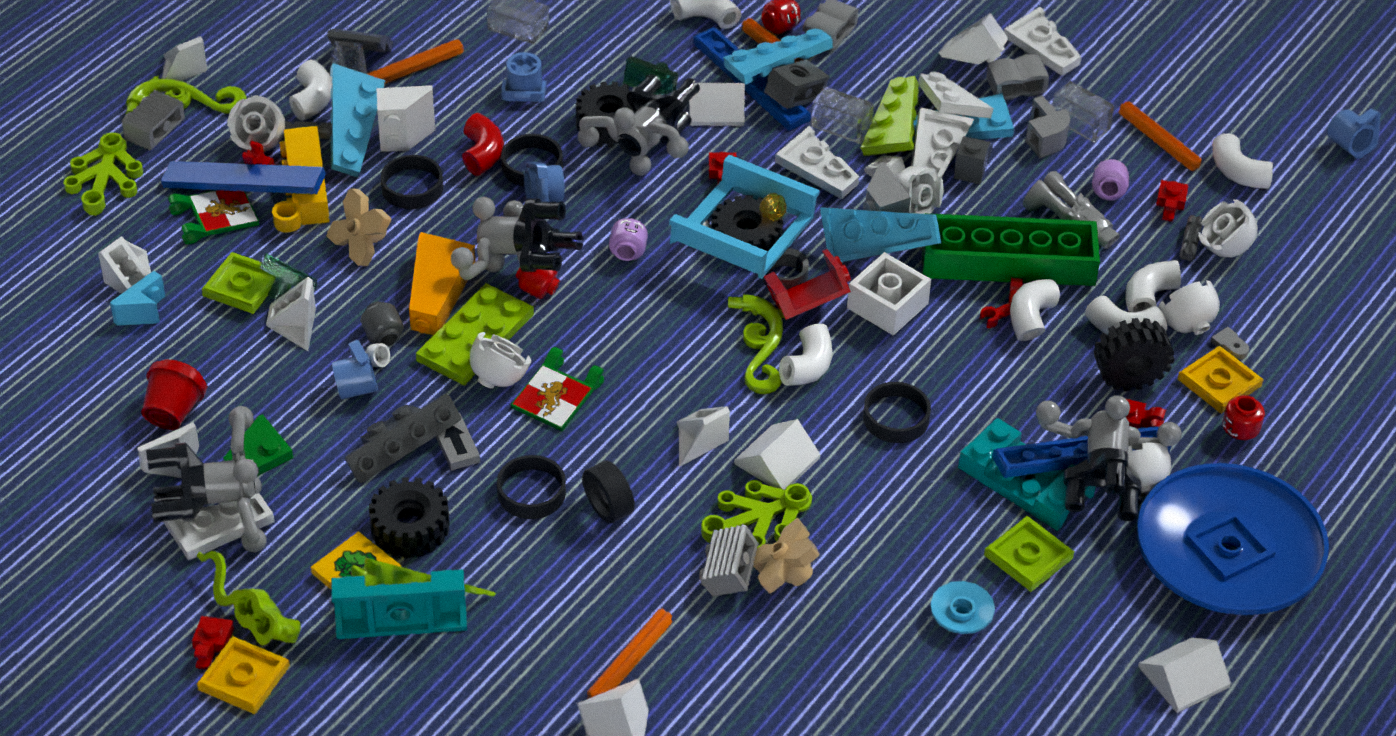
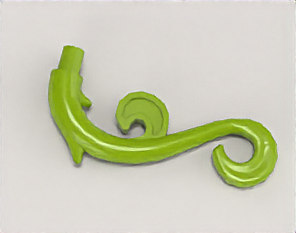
[126,76,247,114]
[728,294,784,394]

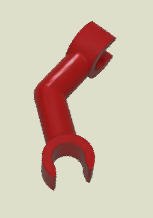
[979,277,1023,328]

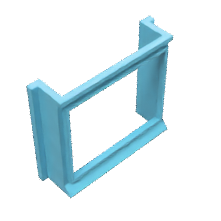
[669,155,820,279]

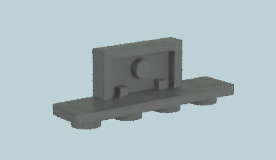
[345,394,461,483]

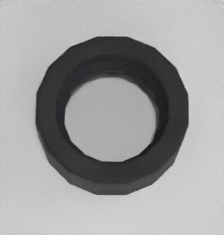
[582,460,635,523]

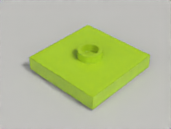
[202,252,283,314]
[984,516,1075,592]

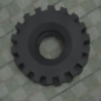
[576,81,635,148]
[711,195,783,251]
[1094,318,1175,391]
[369,477,450,558]

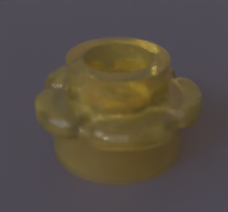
[759,193,787,220]

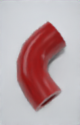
[462,113,504,176]

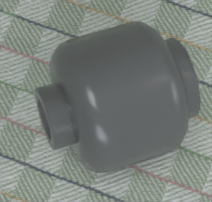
[360,301,404,346]

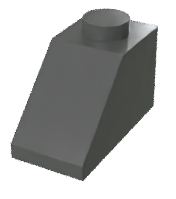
[954,136,993,184]

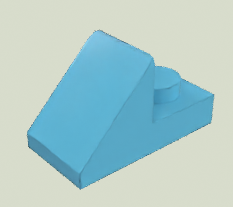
[110,271,165,326]

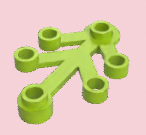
[63,132,144,215]
[701,480,812,549]

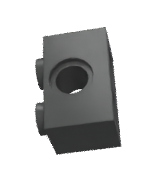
[764,59,830,109]

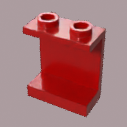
[764,249,851,320]

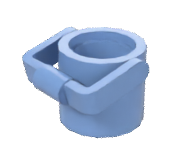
[501,52,546,102]
[1327,109,1381,159]
[524,162,565,202]
[332,339,378,400]

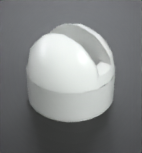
[365,343,390,367]

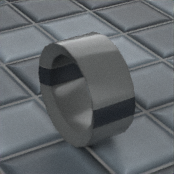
[763,248,809,290]

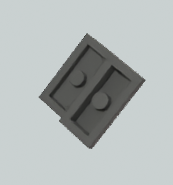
[327,29,393,53]

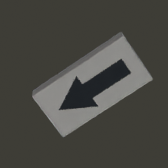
[435,413,480,471]

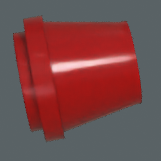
[141,359,207,430]

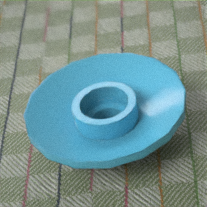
[930,581,995,634]

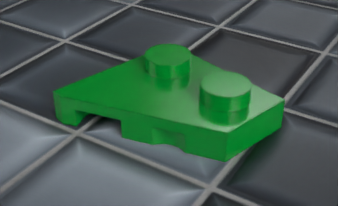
[223,414,294,476]

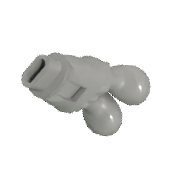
[1023,171,1120,249]

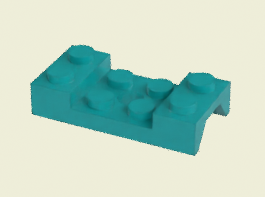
[958,418,1096,531]
[332,569,467,639]

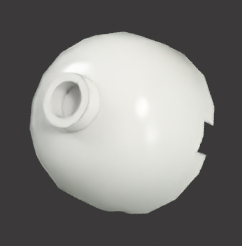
[227,95,285,152]
[895,166,944,214]
[1198,200,1258,257]
[1158,280,1220,335]
[470,332,531,388]
[1128,443,1172,498]

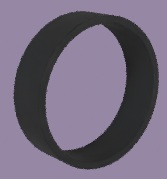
[501,134,563,187]
[380,155,443,209]
[863,382,931,443]
[497,455,566,519]

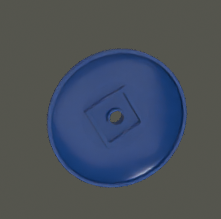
[1136,463,1329,615]

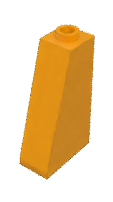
[409,232,476,335]

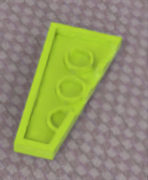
[860,76,919,156]

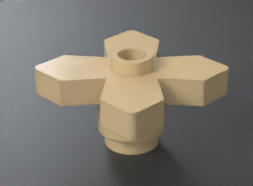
[327,188,391,266]
[753,518,820,594]

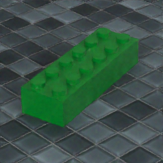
[922,213,1100,286]

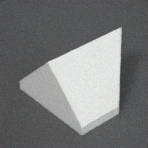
[162,36,207,81]
[98,236,151,294]
[266,277,316,351]
[676,406,730,467]
[137,423,199,478]
[577,679,649,736]

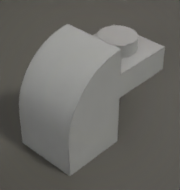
[1026,95,1070,158]

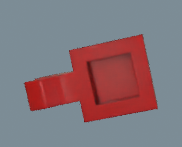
[242,140,275,165]
[709,152,737,185]
[1156,180,1189,222]
[1126,399,1166,429]
[192,616,234,670]

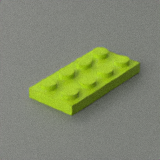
[416,283,534,386]

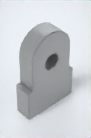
[1211,327,1249,359]

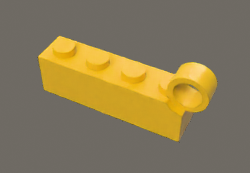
[272,126,330,233]

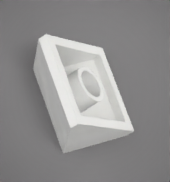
[689,83,745,126]
[734,419,820,490]
[1138,638,1231,713]

